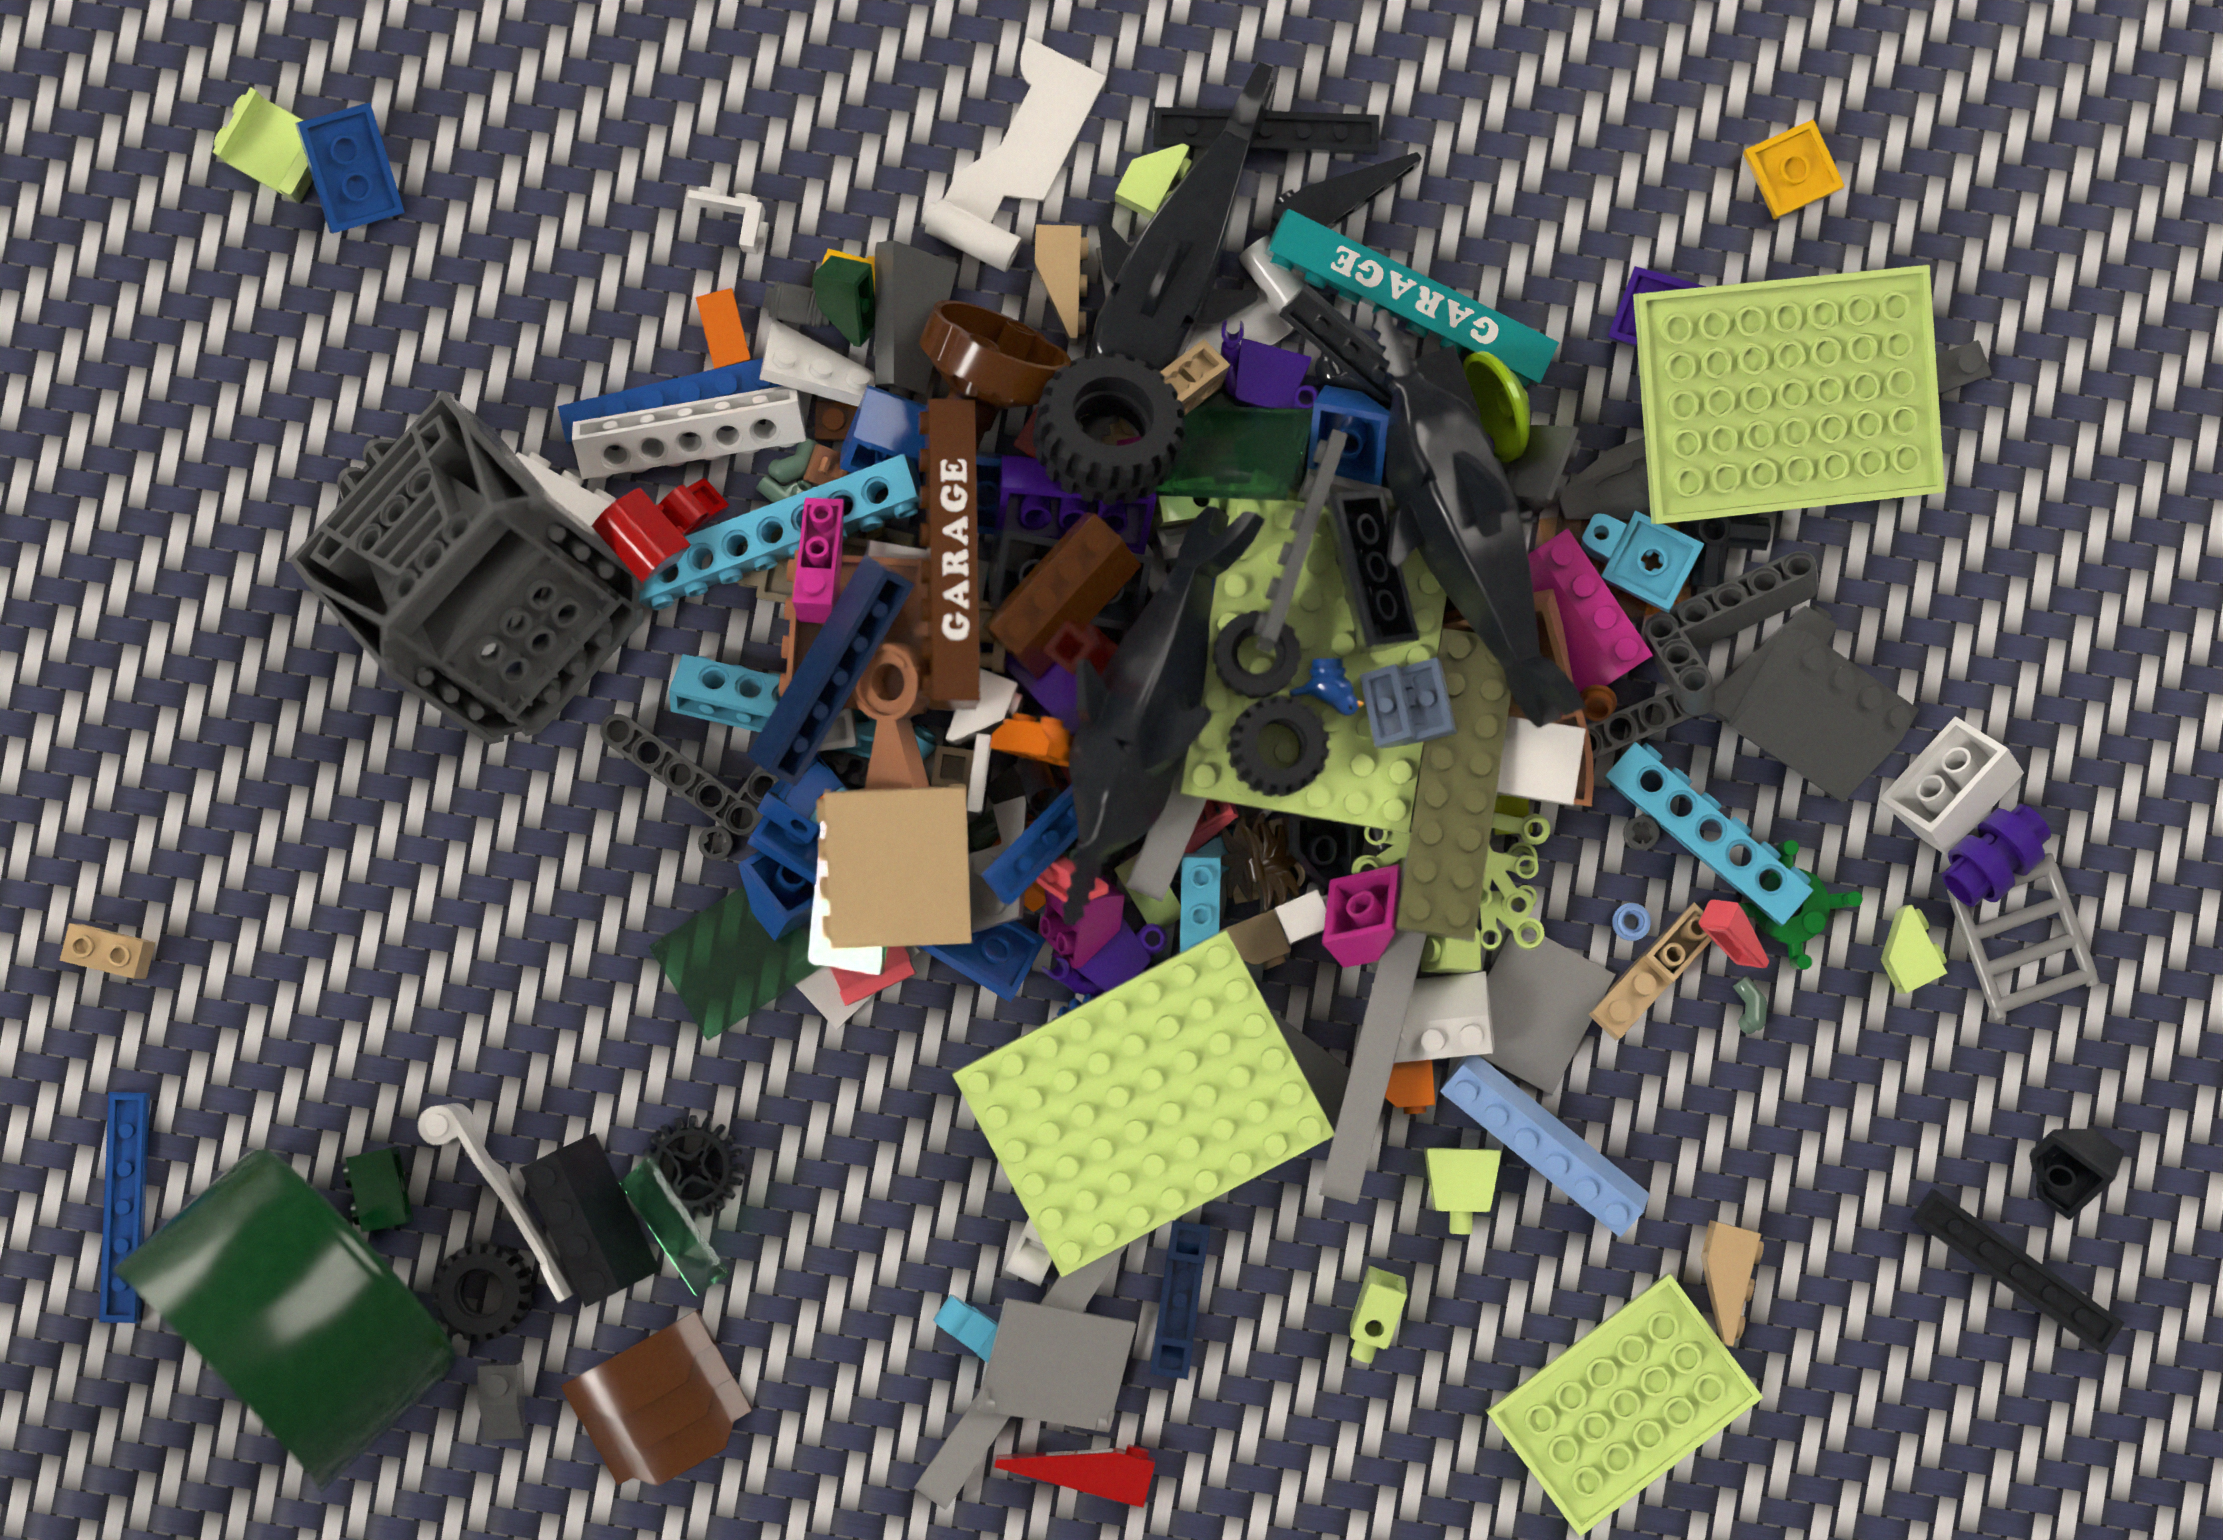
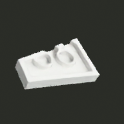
[759,319,875,407]

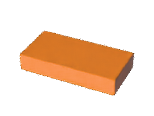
[696,288,751,369]

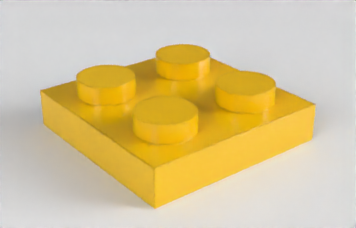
[1743,119,1845,220]

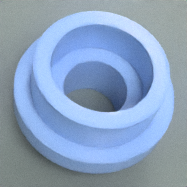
[1612,903,1651,941]

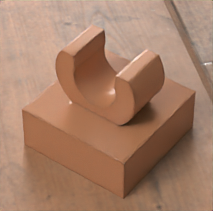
[803,444,849,486]

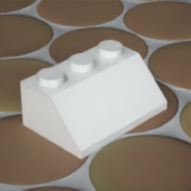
[516,452,617,529]
[946,668,1025,748]
[1879,716,2024,856]
[1372,971,1495,1063]

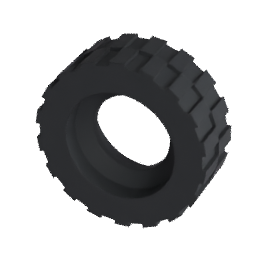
[1212,610,1301,699]

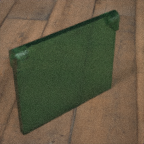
[649,885,824,1041]
[619,1156,731,1296]

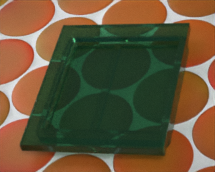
[1156,406,1313,501]

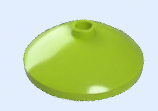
[1462,351,1530,463]

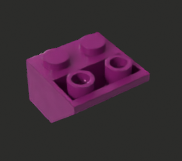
[1040,875,1125,969]

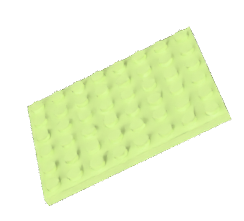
[1633,265,1945,524]
[1179,489,1447,834]
[952,929,1335,1277]

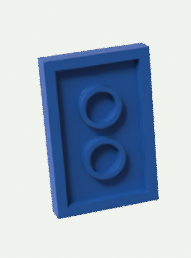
[295,102,405,234]

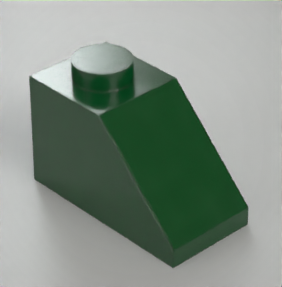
[812,255,875,348]

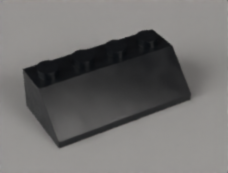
[1324,489,1420,654]
[988,529,1153,631]
[519,1133,661,1308]

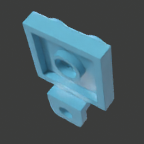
[1581,510,1704,613]

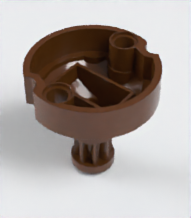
[919,300,1071,452]

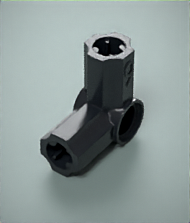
[1689,515,1771,587]

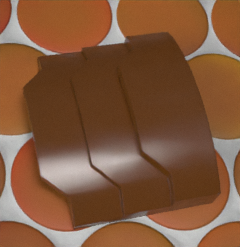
[561,1309,753,1486]

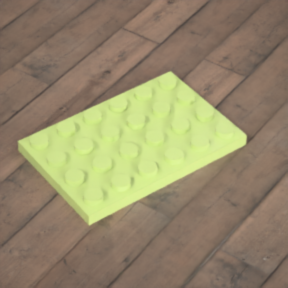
[1485,1273,1763,1537]

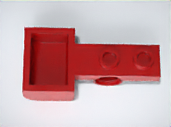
[591,477,729,583]

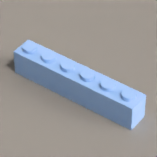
[1440,1055,1650,1237]

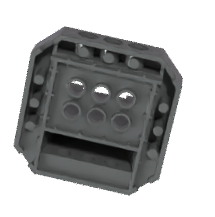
[289,390,644,745]

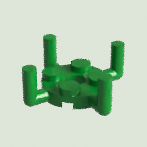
[1738,840,1863,970]

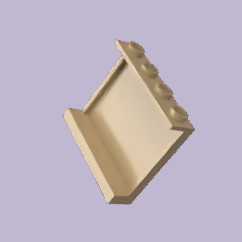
[817,783,971,949]

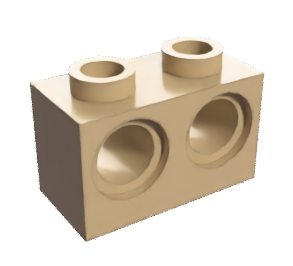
[1160,339,1230,416]
[60,923,156,979]

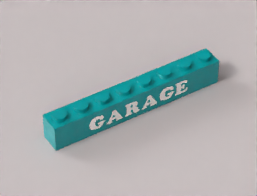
[1264,209,1559,388]

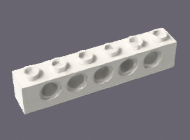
[572,386,806,480]

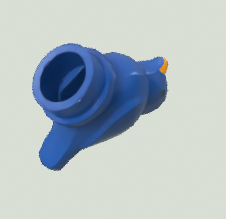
[1289,658,1364,716]

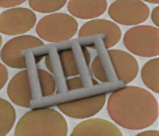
[1947,853,2100,1021]

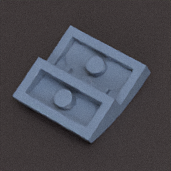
[1359,657,1457,749]

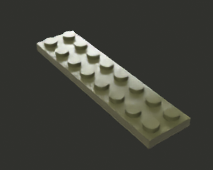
[1396,628,1511,942]

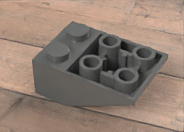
[1506,425,1581,516]

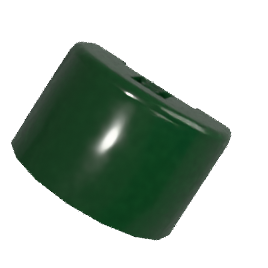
[113,1148,456,1493]

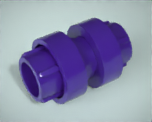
[1941,804,2051,907]

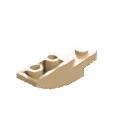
[1588,903,1712,1041]

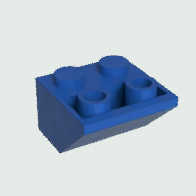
[840,385,926,475]

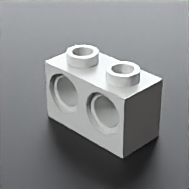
[1274,890,1328,946]

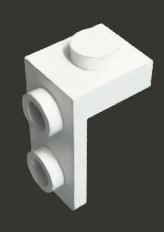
[687,186,769,255]

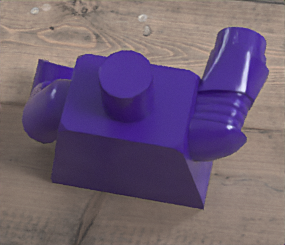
[1220,320,1319,434]
[1041,916,1168,998]

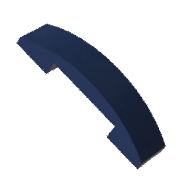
[1150,1220,1210,1380]

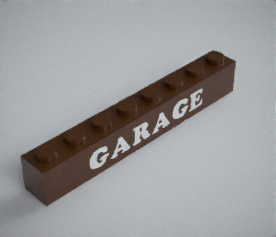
[918,399,980,710]

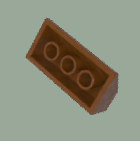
[981,513,1141,679]

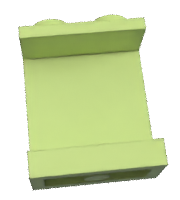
[212,87,313,204]

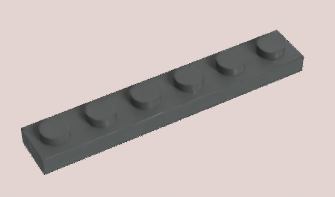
[1253,429,1348,653]

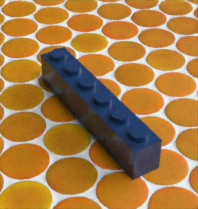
[748,554,915,786]

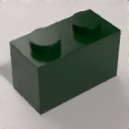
[343,1146,414,1233]

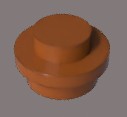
[1580,685,1617,721]

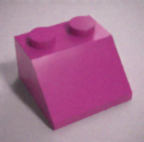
[1322,865,1402,968]

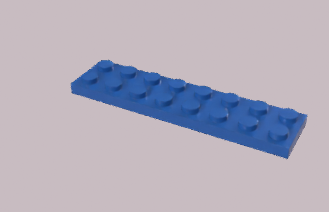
[747,816,1046,1002]

